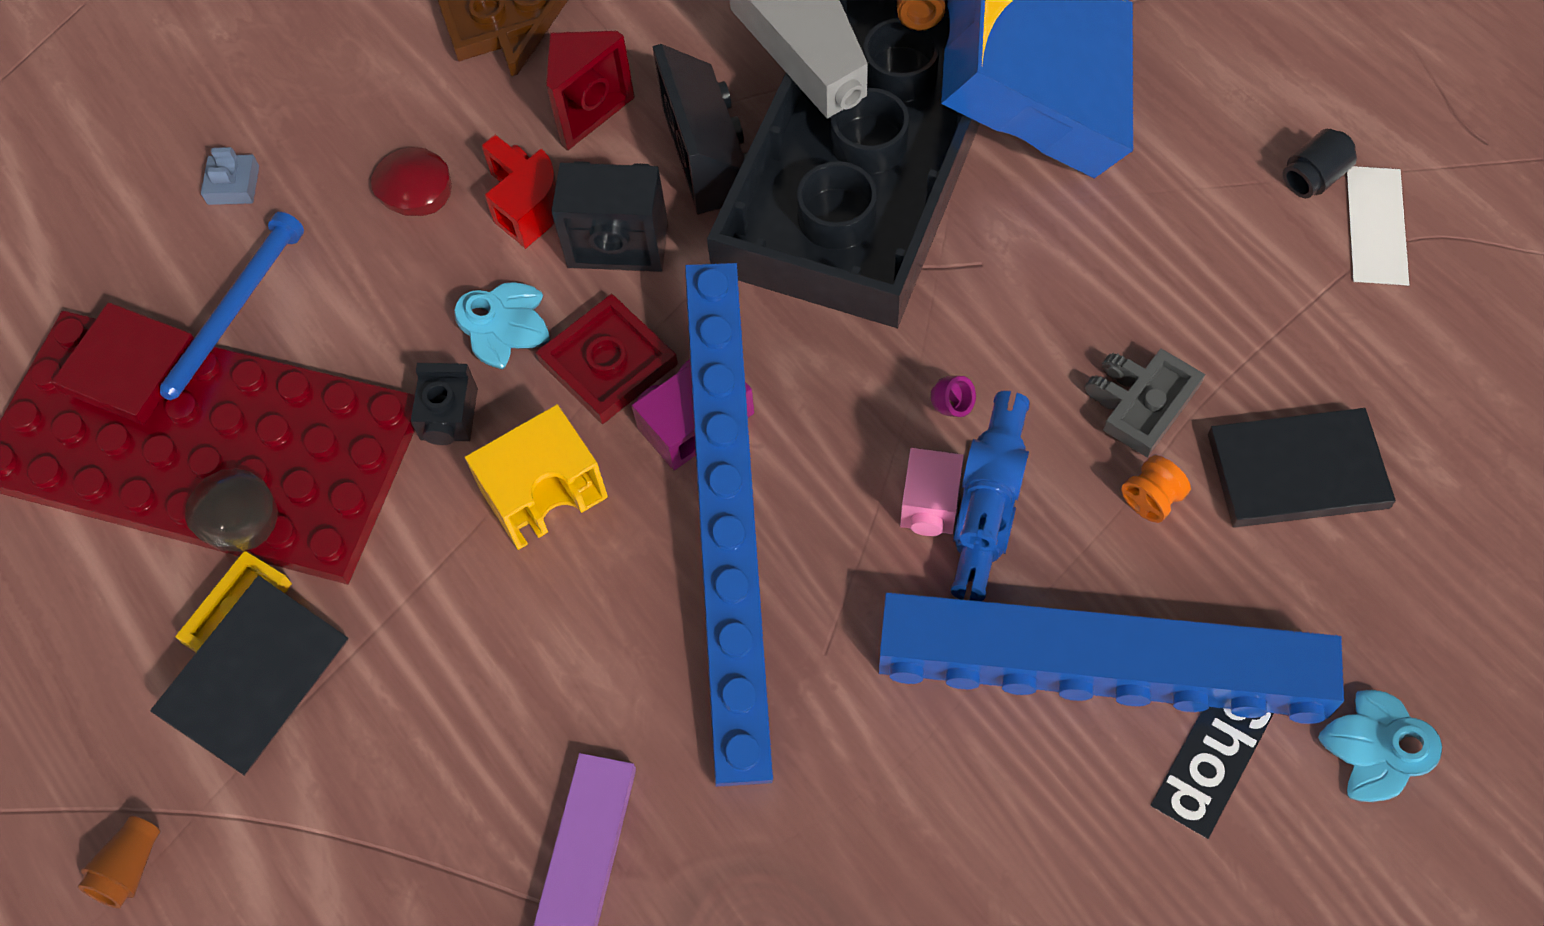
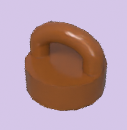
[897,0,945,30]

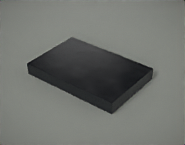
[1208,408,1396,528]
[150,575,349,776]

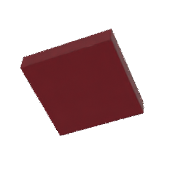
[536,293,678,425]
[51,302,194,425]

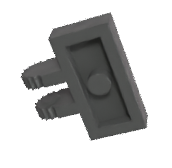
[1085,348,1206,458]

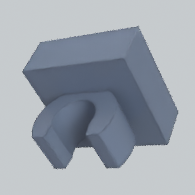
[201,147,259,205]

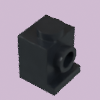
[411,363,478,445]

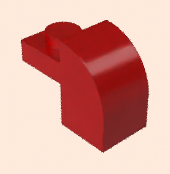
[481,134,557,249]

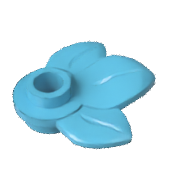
[455,282,550,369]
[1318,690,1442,802]

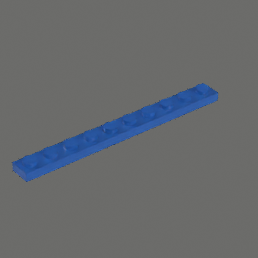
[685,263,773,787]

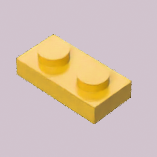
[175,551,292,652]

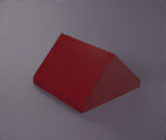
[546,31,635,151]

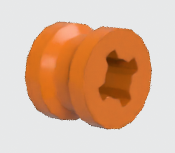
[1121,455,1191,523]

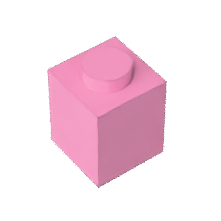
[900,448,964,536]

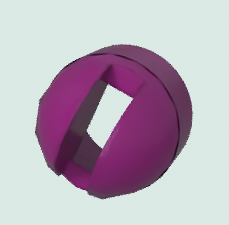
[930,376,976,417]

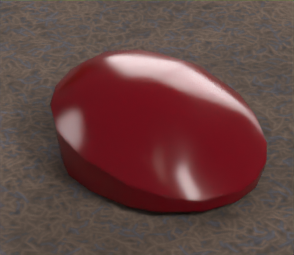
[371,147,452,216]

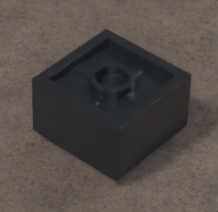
[552,161,668,272]

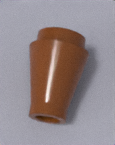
[78,816,160,908]

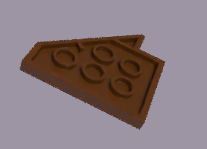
[437,0,568,76]

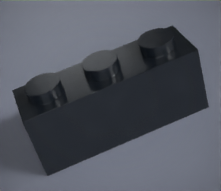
[652,44,748,215]

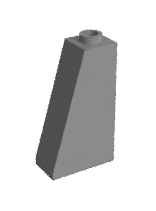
[730,0,868,118]

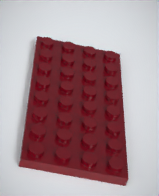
[0,311,415,585]

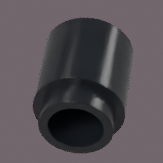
[1282,128,1357,199]

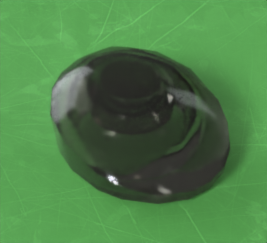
[185,468,278,552]

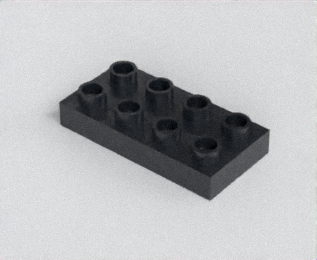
[707,0,980,329]

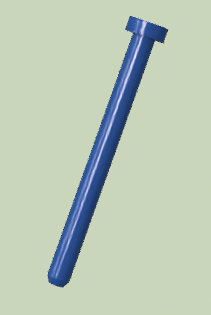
[160,212,304,400]

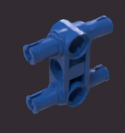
[950,391,1030,602]

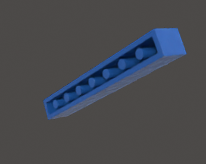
[879,593,1344,724]

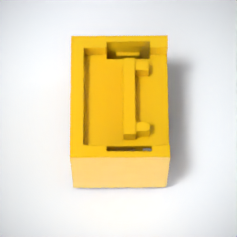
[465,404,608,550]

